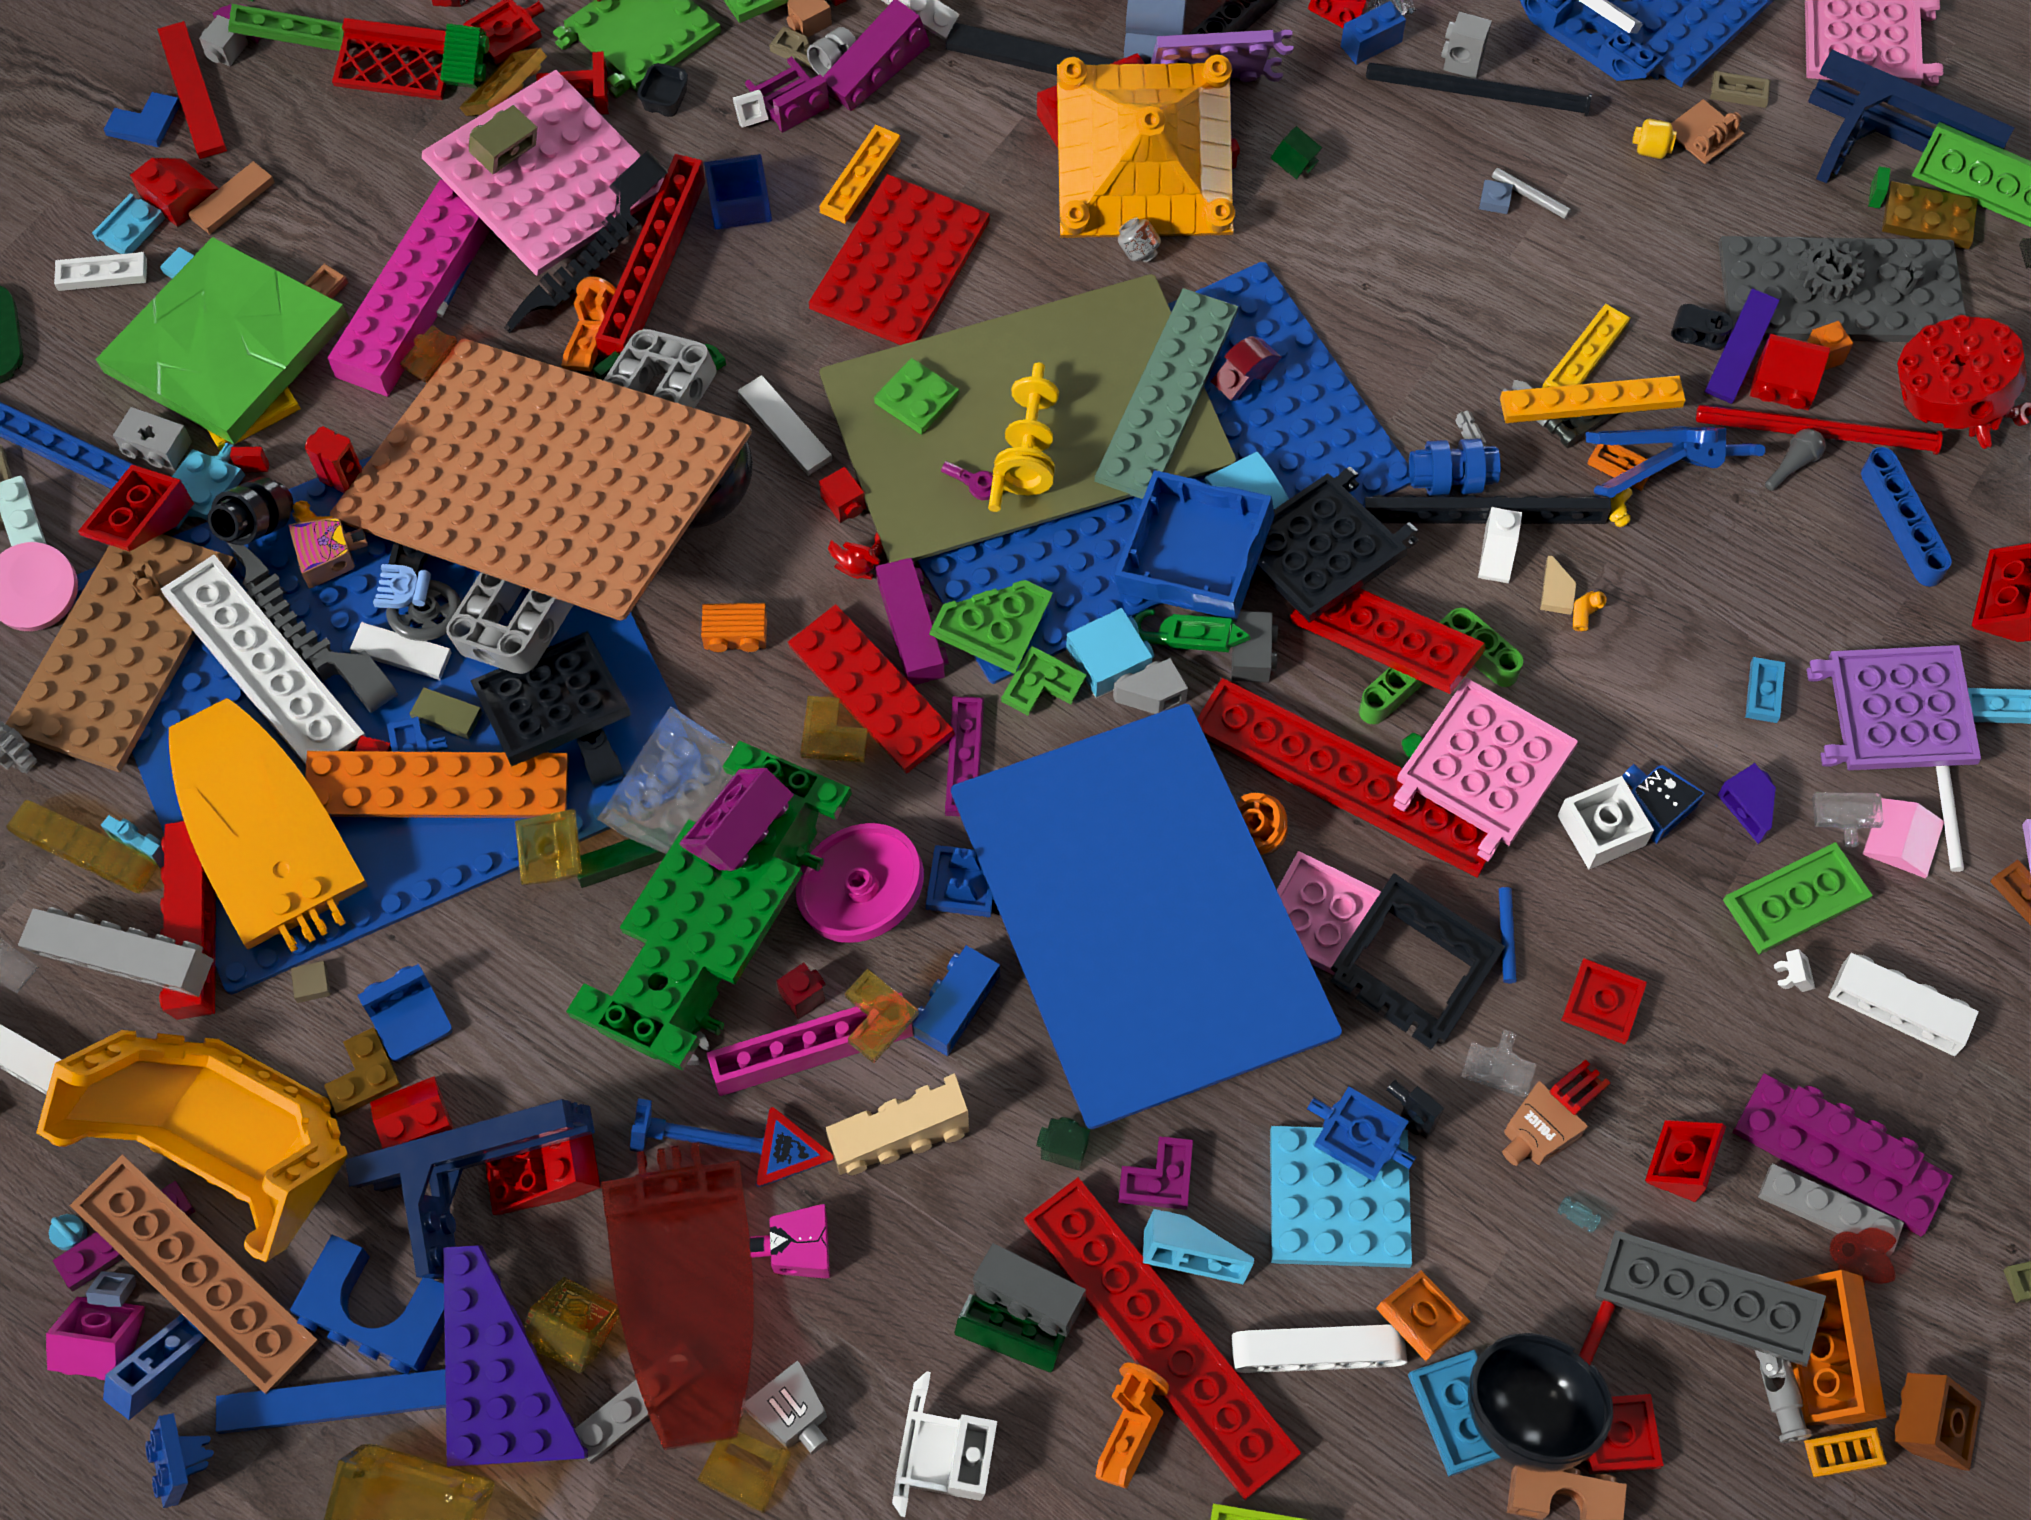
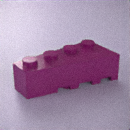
[823,0,931,111]

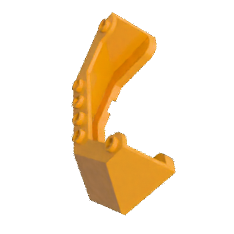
[36,1030,348,1262]

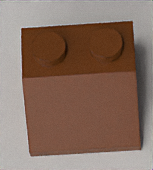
[1895,1373,1981,1471]

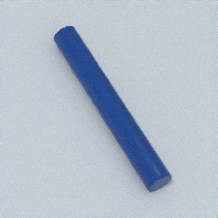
[1499,887,1517,984]

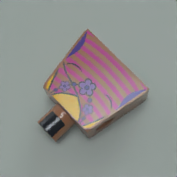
[289,517,368,589]

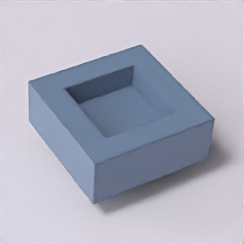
[1479,180,1513,214]
[86,1271,136,1307]

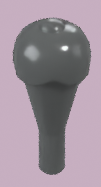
[1765,428,1826,491]

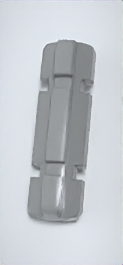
[1455,410,1486,446]

